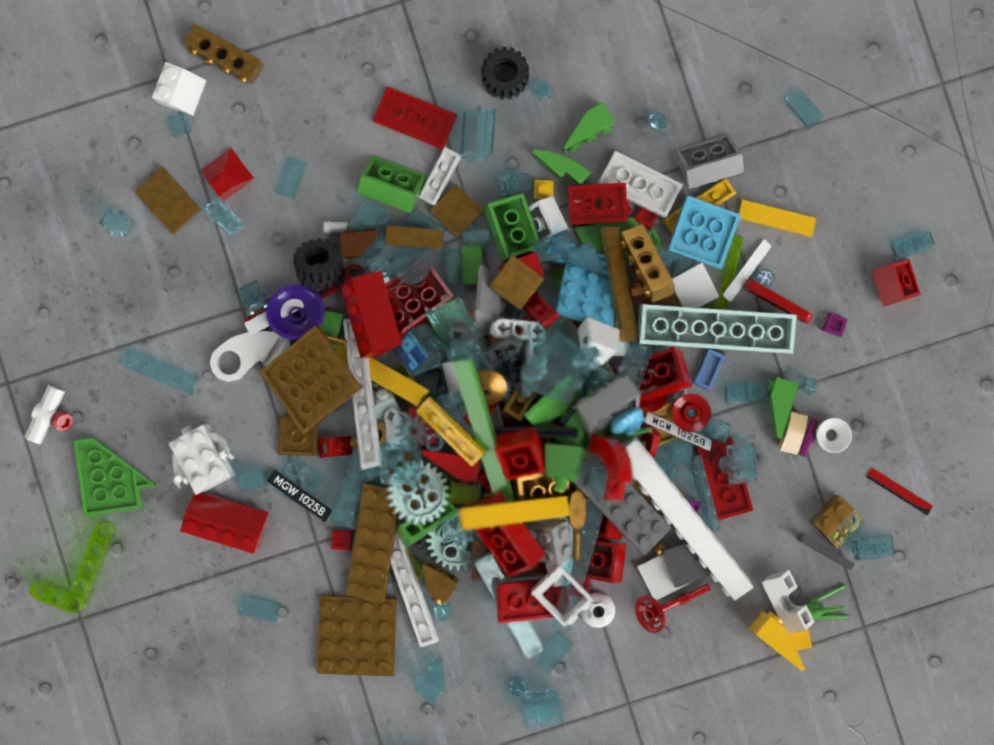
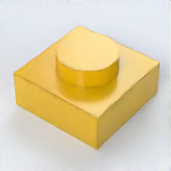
[534,180,554,200]

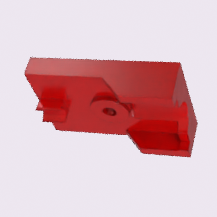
[568,182,628,226]

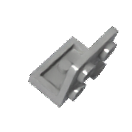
[524,519,572,566]

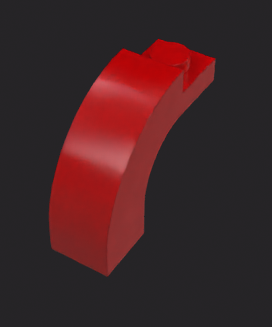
[588,434,633,501]

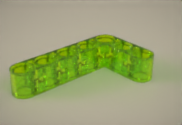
[29,521,116,613]

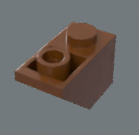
[340,228,380,259]

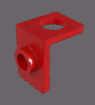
[318,436,353,458]

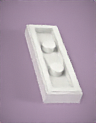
[418,147,462,206]

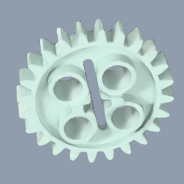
[386,461,450,525]
[426,508,482,571]

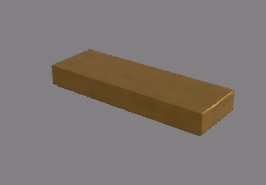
[385,225,444,249]

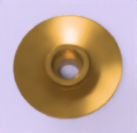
[476,369,507,405]

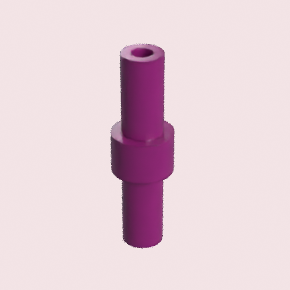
[799,419,818,457]

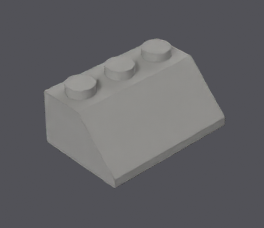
[675,134,744,189]
[474,265,504,336]
[576,375,640,438]

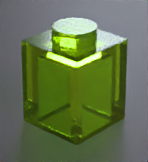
[448,481,479,505]

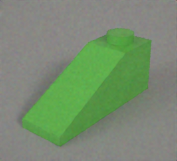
[766,377,799,439]
[396,497,458,548]

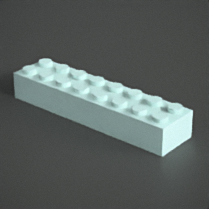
[636,304,797,354]

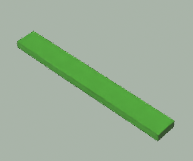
[452,358,516,503]

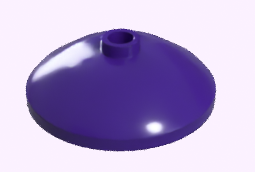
[266,284,325,340]

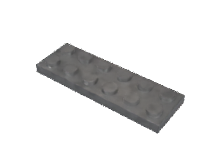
[573,444,671,555]

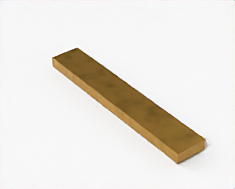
[601,227,639,342]

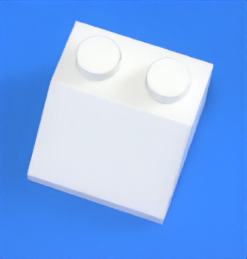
[152,62,206,116]
[528,196,569,245]

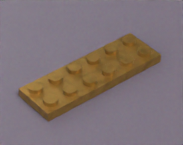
[346,482,399,603]

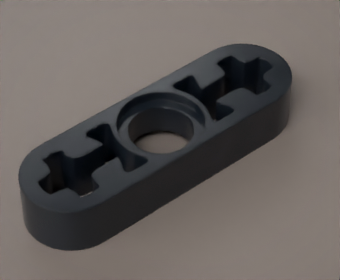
[506,340,528,391]

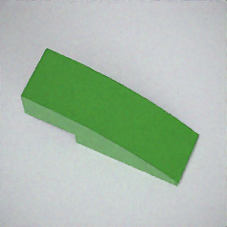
[532,149,591,186]

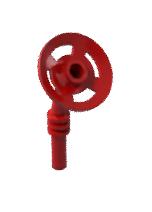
[635,583,711,633]

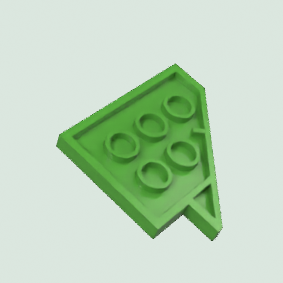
[73,438,157,517]

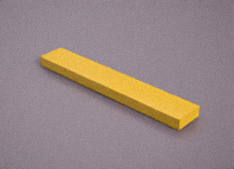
[336,345,429,407]
[458,496,570,530]

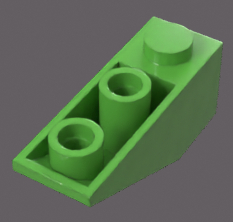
[563,102,615,153]

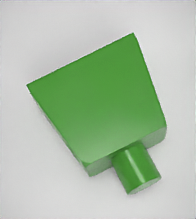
[545,444,586,492]

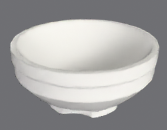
[816,418,852,453]
[580,592,615,628]

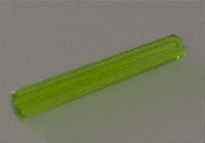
[716,235,744,310]

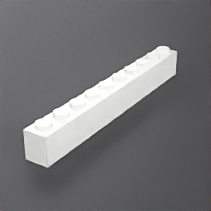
[623,435,754,600]

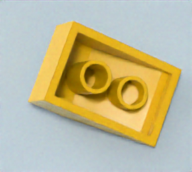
[749,610,805,672]

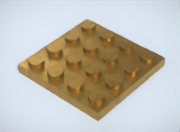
[260,325,363,434]
[317,595,397,677]

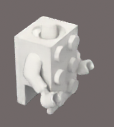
[169,424,236,495]

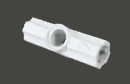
[24,385,65,444]

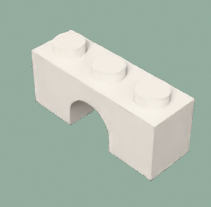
[762,570,814,634]

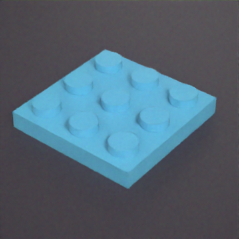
[667,196,741,269]
[556,263,615,327]

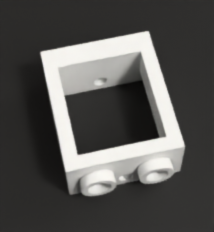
[531,564,593,627]

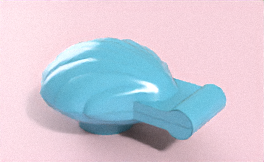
[611,407,646,436]

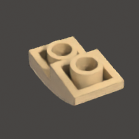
[778,411,808,455]

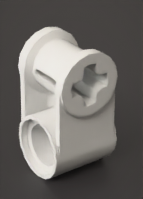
[384,408,412,448]

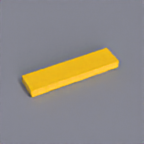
[662,178,736,235]
[738,200,817,237]
[416,397,486,466]

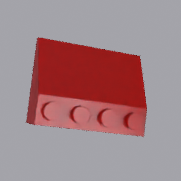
[385,256,455,344]

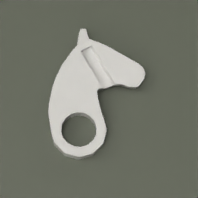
[210,331,291,382]

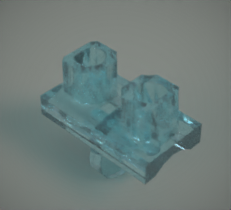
[436,390,465,423]
[442,518,477,549]

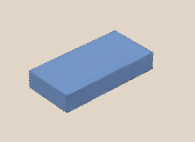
[692,348,726,391]

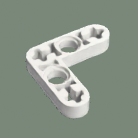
[490,319,547,380]

